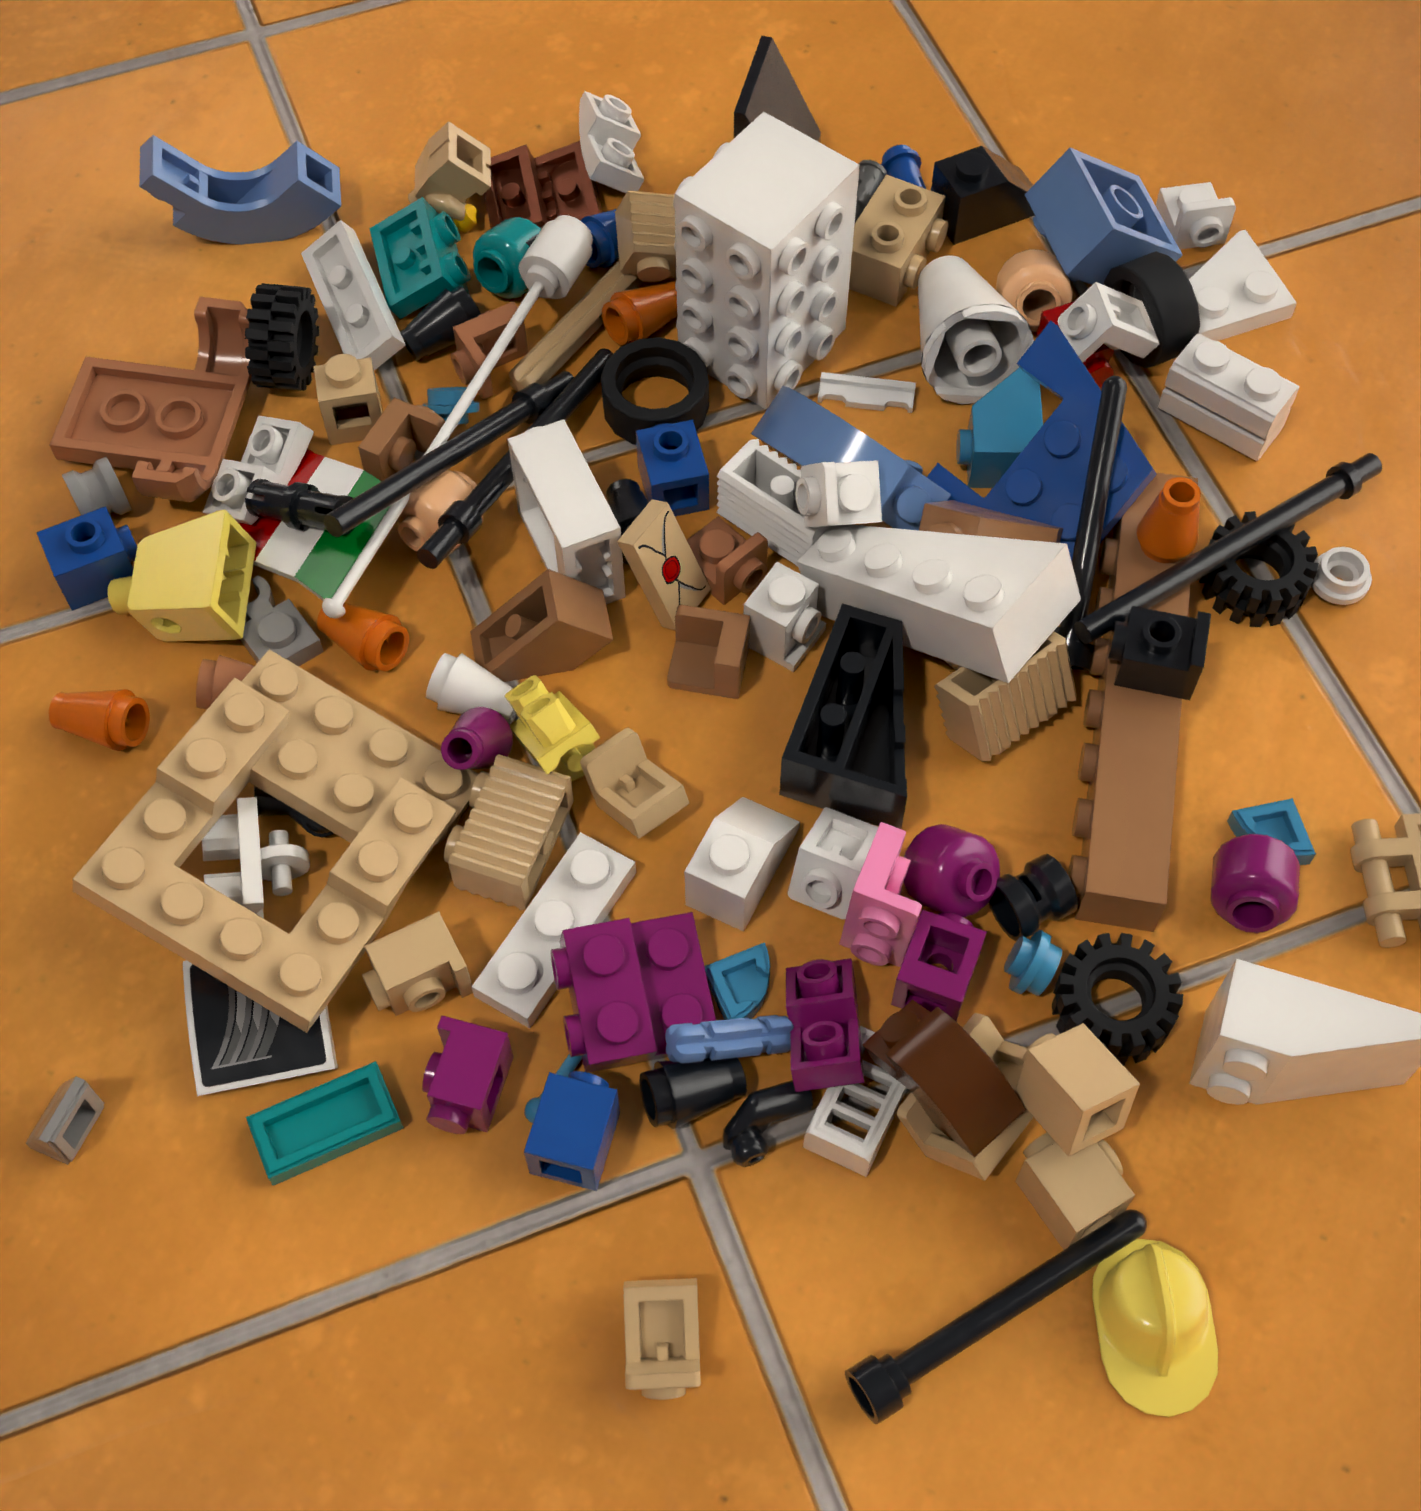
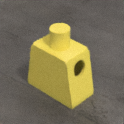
[107,509,256,642]

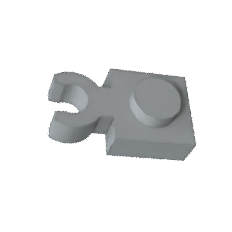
[240,576,323,666]

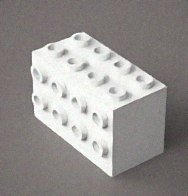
[673,111,860,410]

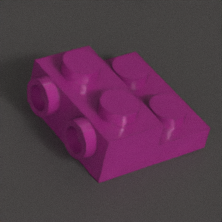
[550,912,716,1073]

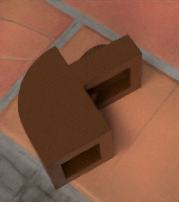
[862,999,1026,1158]

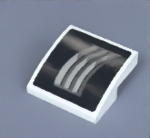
[183,961,338,1096]

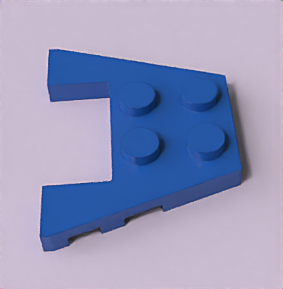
[927,320,1157,562]

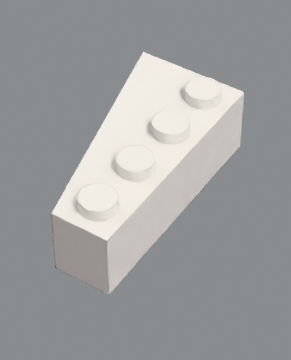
[796,525,1081,683]

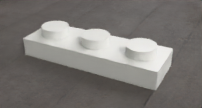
[301,220,405,370]
[471,832,636,1029]

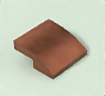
[484,141,603,229]

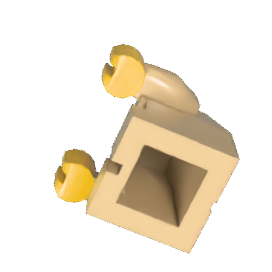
[408,121,491,233]

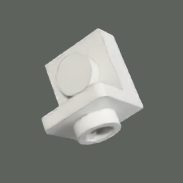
[1156,182,1236,249]
[1058,282,1160,362]
[796,460,882,528]
[788,807,878,919]

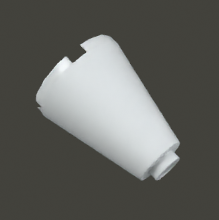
[918,255,1034,404]

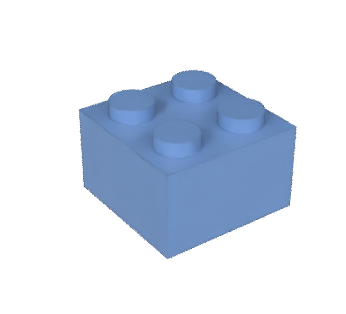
[1025,148,1183,285]

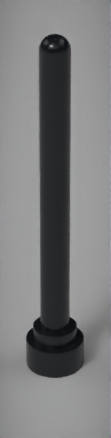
[1054,376,1127,671]
[845,1209,1147,1424]

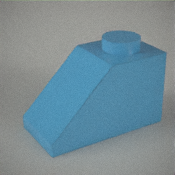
[956,367,1043,488]

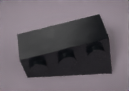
[779,603,907,829]

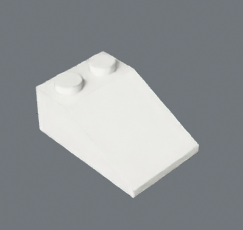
[1189,959,1421,1105]

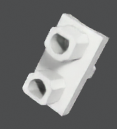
[202,797,310,918]

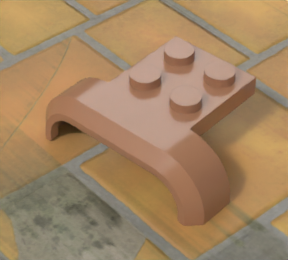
[49,297,252,502]

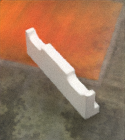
[817,372,916,413]

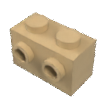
[849,175,949,307]

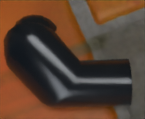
[722,1080,813,1167]

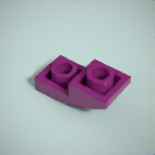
[786,958,864,1092]

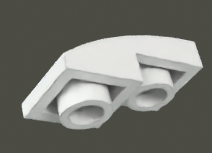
[579,91,645,193]
[203,415,314,525]

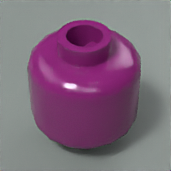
[903,824,1000,917]
[1210,834,1300,933]

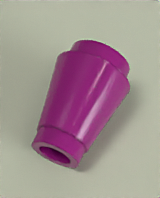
[441,707,513,770]

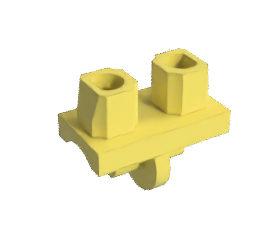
[504,675,600,781]

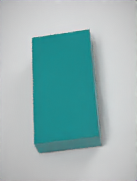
[246,1061,404,1186]

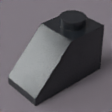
[931,146,1035,245]

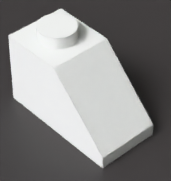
[684,797,800,932]

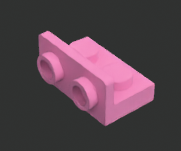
[839,822,922,967]

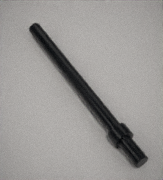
[417,348,613,569]
[324,371,574,537]

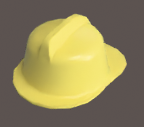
[1092,1239,1218,1417]

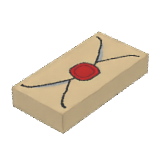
[617,499,711,630]

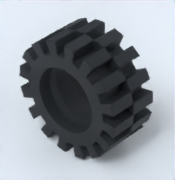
[245,283,319,391]
[1199,511,1319,627]
[1052,933,1183,1066]

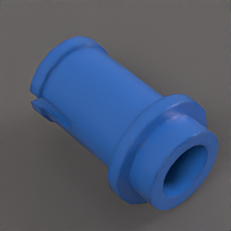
[881,145,926,189]

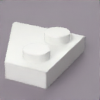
[1189,230,1297,341]

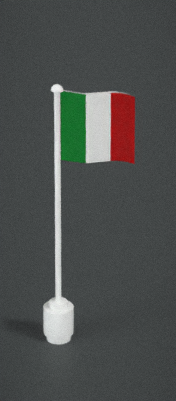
[238,215,593,619]

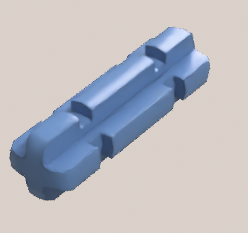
[665,1015,793,1064]

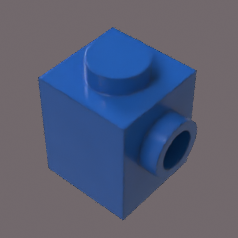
[636,420,709,516]
[36,506,137,611]
[524,1071,620,1191]

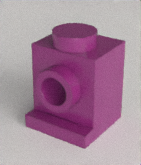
[891,909,987,1022]
[422,1016,514,1134]

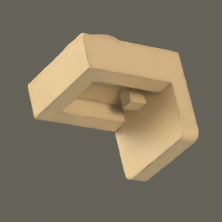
[580,728,690,839]
[623,1278,701,1400]

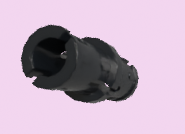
[245,479,354,535]

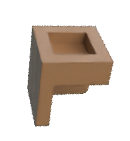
[667,605,750,699]

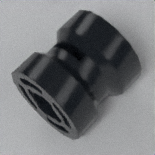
[989,854,1078,941]

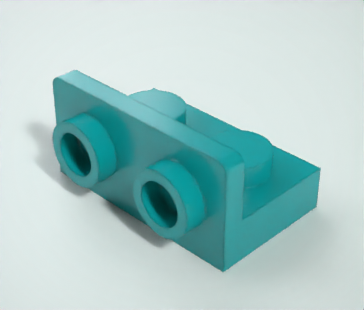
[369,197,471,319]

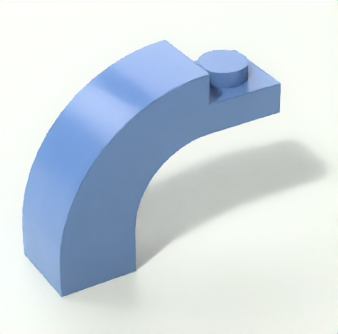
[139,135,341,245]
[751,385,951,530]

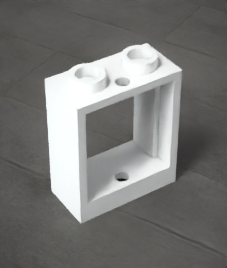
[508,419,625,604]

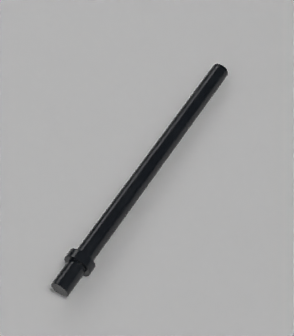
[1074,453,1382,644]

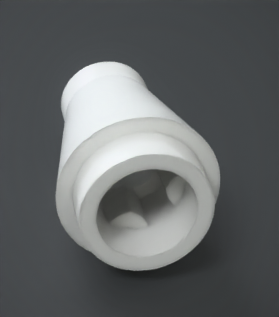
[426,653,516,725]

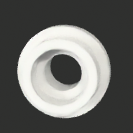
[1311,547,1372,605]

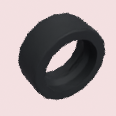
[1104,251,1200,368]
[601,337,709,445]

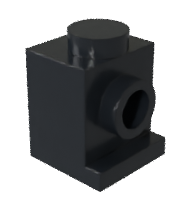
[1107,606,1211,700]

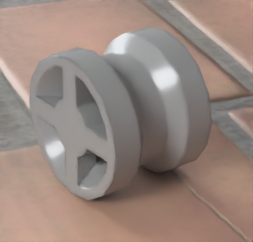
[62,457,132,515]

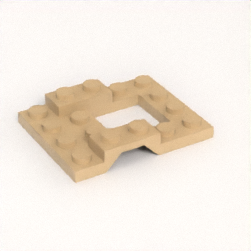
[73,649,478,1033]

